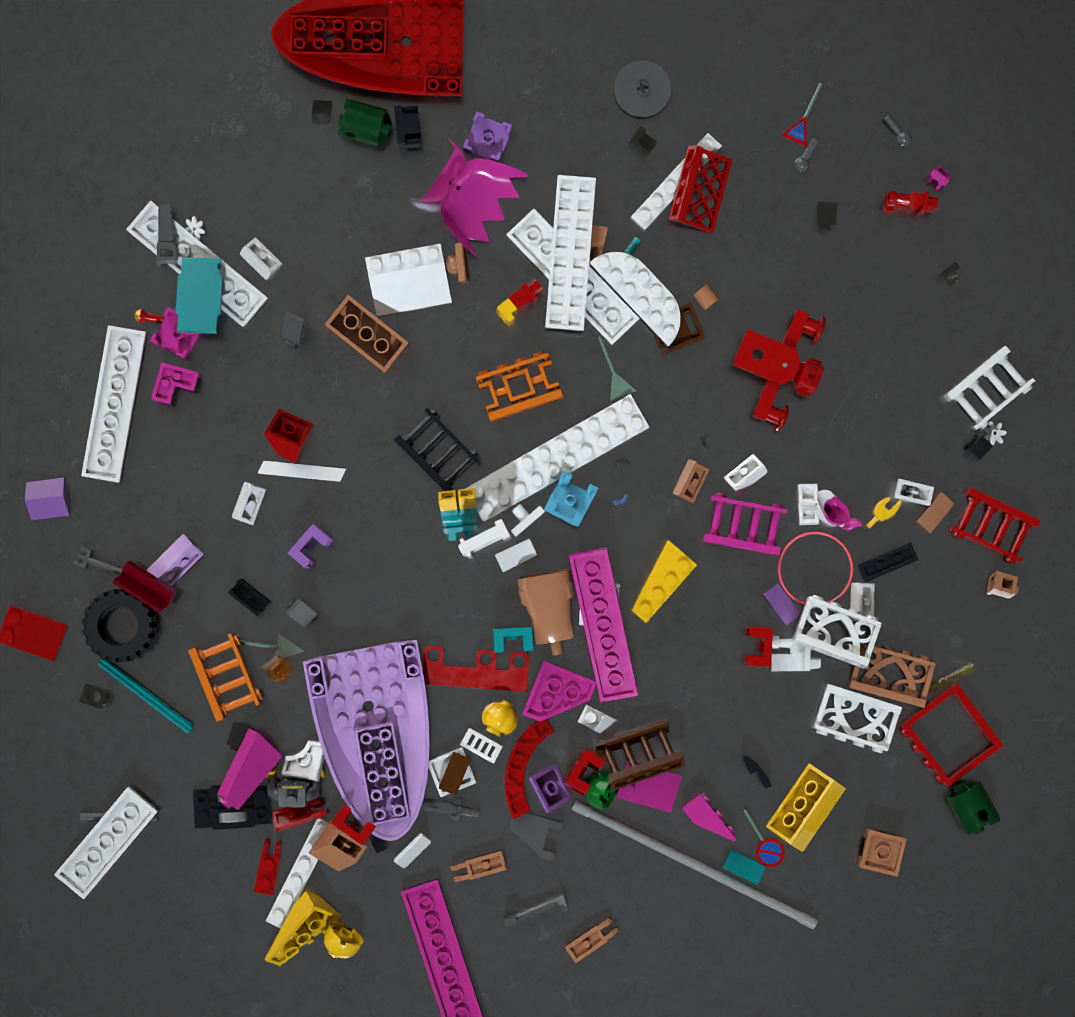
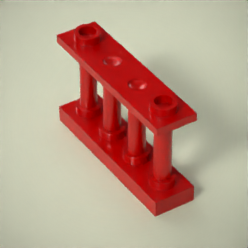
[949,488,1041,564]

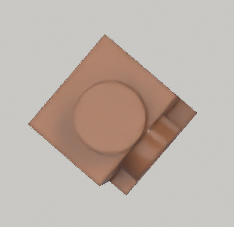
[986,571,1019,599]

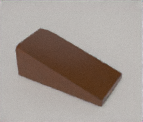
[439,752,471,795]

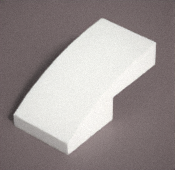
[798,484,819,525]

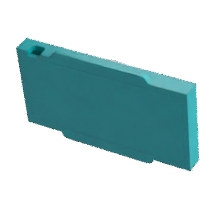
[176,257,222,334]

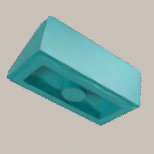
[722,850,766,885]

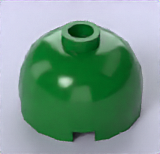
[585,771,617,811]

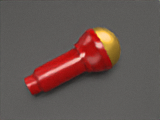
[135,309,164,323]

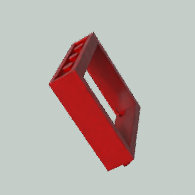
[900,683,1004,787]

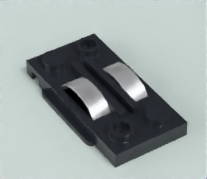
[193,785,272,830]

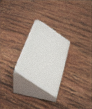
[240,237,283,280]
[724,454,768,495]
[232,482,266,525]
[850,583,875,621]
[394,832,431,868]

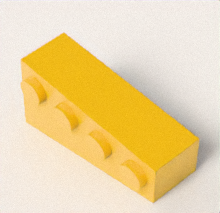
[631,540,697,623]

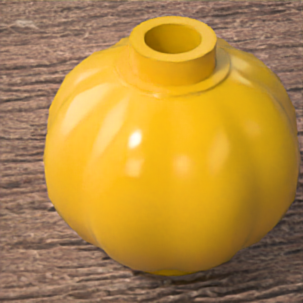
[482,700,518,737]

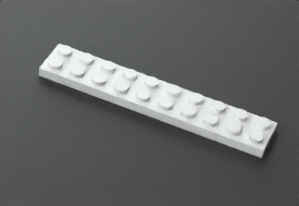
[465,394,649,523]

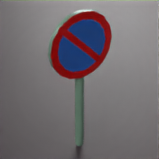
[743,809,785,867]

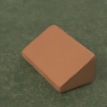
[589,225,608,264]
[673,459,710,504]
[915,492,954,534]

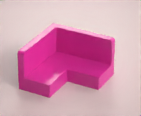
[151,362,201,405]

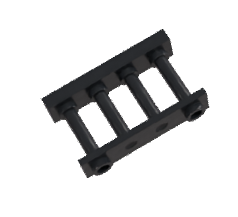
[394,408,481,491]

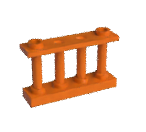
[188,633,263,722]

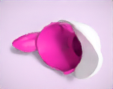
[815,489,863,530]

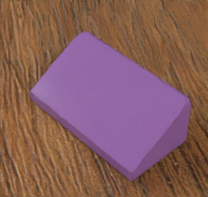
[763,583,800,625]

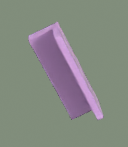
[146,534,204,586]

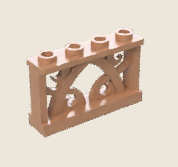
[848,643,936,708]

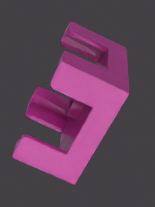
[150,307,201,360]

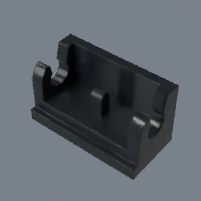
[228,578,272,617]

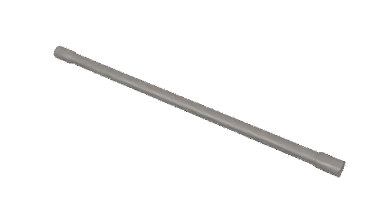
[571,799,818,930]

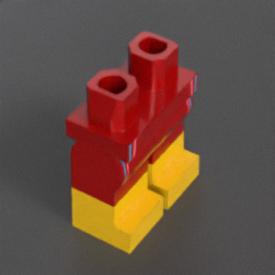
[496,280,543,327]

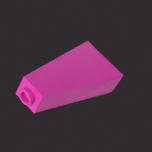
[217,729,282,810]

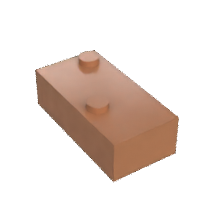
[324,295,409,373]

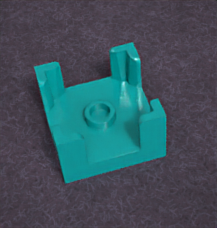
[493,627,533,653]

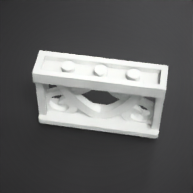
[458,519,511,559]
[792,595,882,669]
[813,683,902,753]

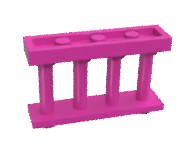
[702,493,788,556]

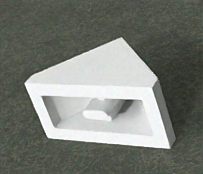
[894,479,934,506]

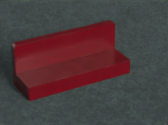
[112,560,178,613]

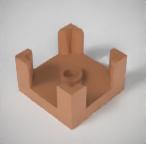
[857,828,907,877]

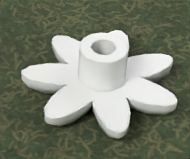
[185,216,205,241]
[982,421,1007,445]

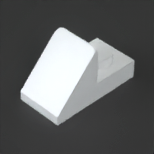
[577,705,620,738]

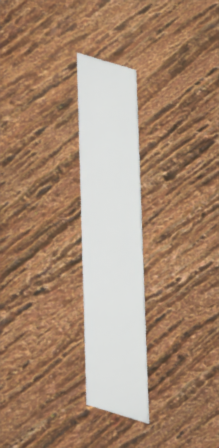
[258,461,346,482]

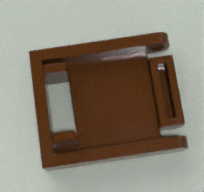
[653,303,706,355]

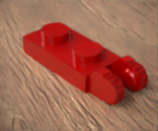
[271,798,327,832]
[254,839,282,896]

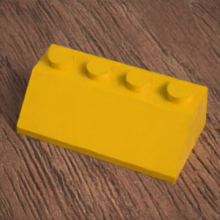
[766,763,846,852]

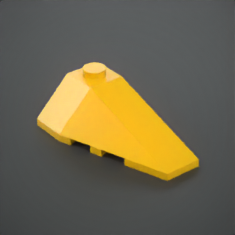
[265,891,341,966]

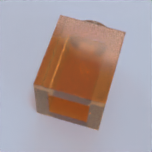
[261,655,293,684]

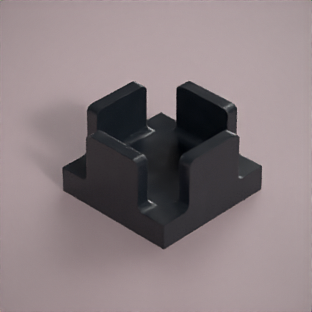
[394,105,422,151]

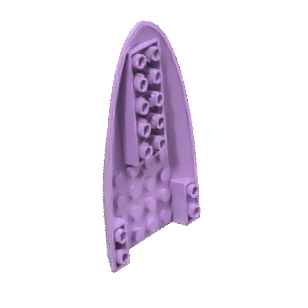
[303,640,430,841]

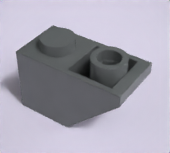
[286,598,319,628]

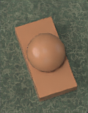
[444,243,470,284]

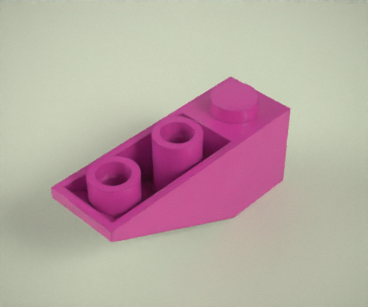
[681,793,736,841]

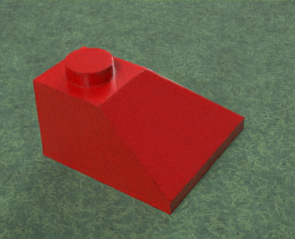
[264,409,313,463]

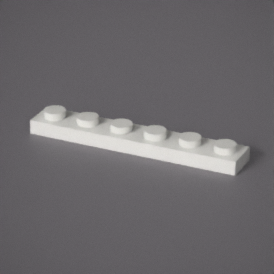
[631,133,722,231]
[266,818,329,929]

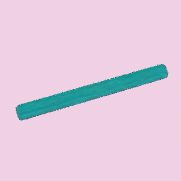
[98,659,194,733]

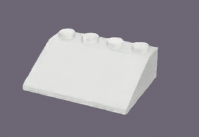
[365,244,452,317]

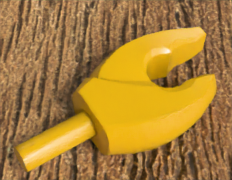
[866,497,902,529]

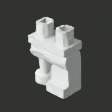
[770,635,821,671]

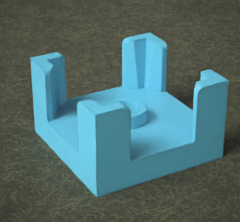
[544,470,598,528]

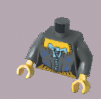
[266,765,325,807]

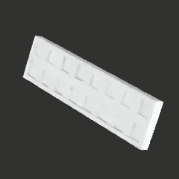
[545,175,596,331]

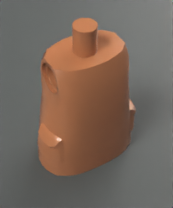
[516,569,574,656]

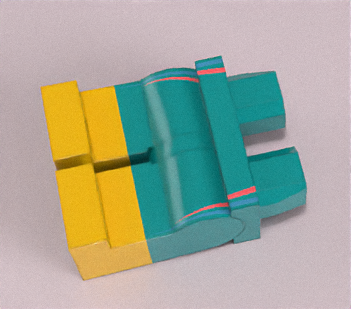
[438,488,478,541]

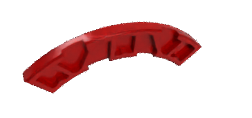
[505,719,555,820]

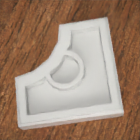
[281,740,325,782]

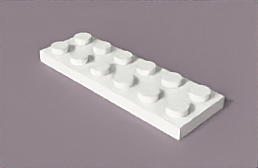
[54,786,159,899]

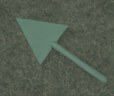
[240,633,304,661]

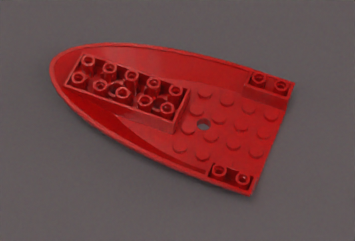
[271,0,464,96]

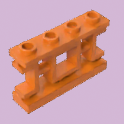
[476,351,563,422]

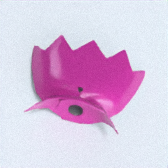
[409,138,529,255]

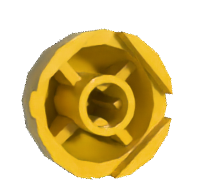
[324,921,363,958]

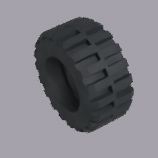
[82,589,159,663]

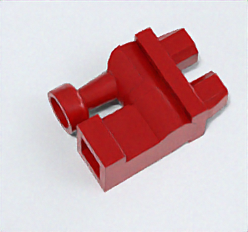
[883,190,938,216]

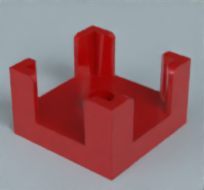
[745,627,773,667]
[563,749,606,796]
[331,803,376,846]

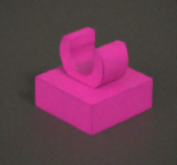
[928,165,952,190]

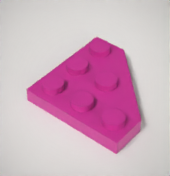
[522,661,596,722]

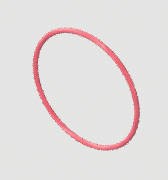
[778,531,853,605]

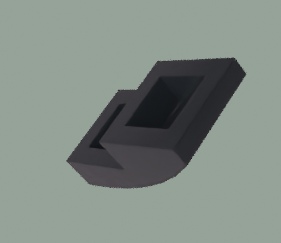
[741,754,772,789]

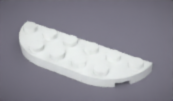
[589,252,680,346]

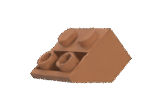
[308,821,367,872]

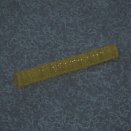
[920,664,975,693]

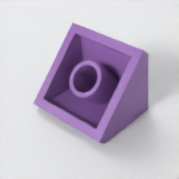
[25,477,70,520]
[529,763,573,813]

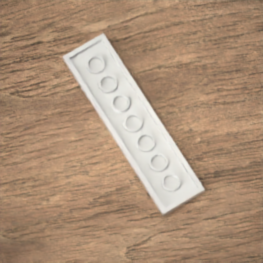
[126,201,268,328]
[506,209,640,345]
[81,325,147,483]

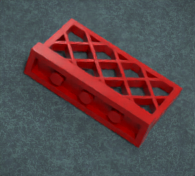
[669,145,733,233]

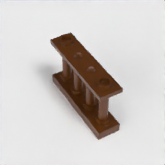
[595,719,685,791]

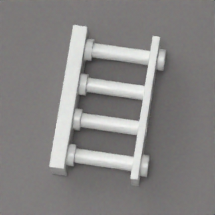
[944,346,1035,431]

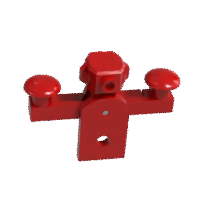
[732,309,826,431]

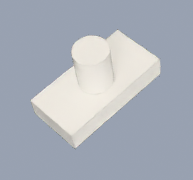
[511,504,545,537]

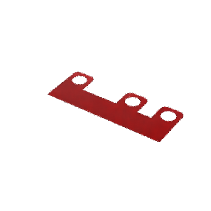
[422,645,529,692]

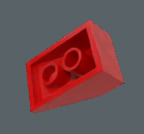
[0,605,68,661]

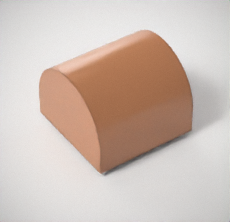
[693,284,720,311]

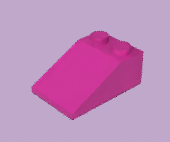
[616,760,682,813]

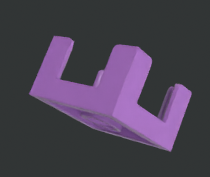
[463,111,512,162]
[288,524,333,569]

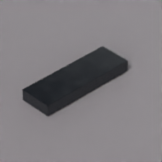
[858,542,918,582]

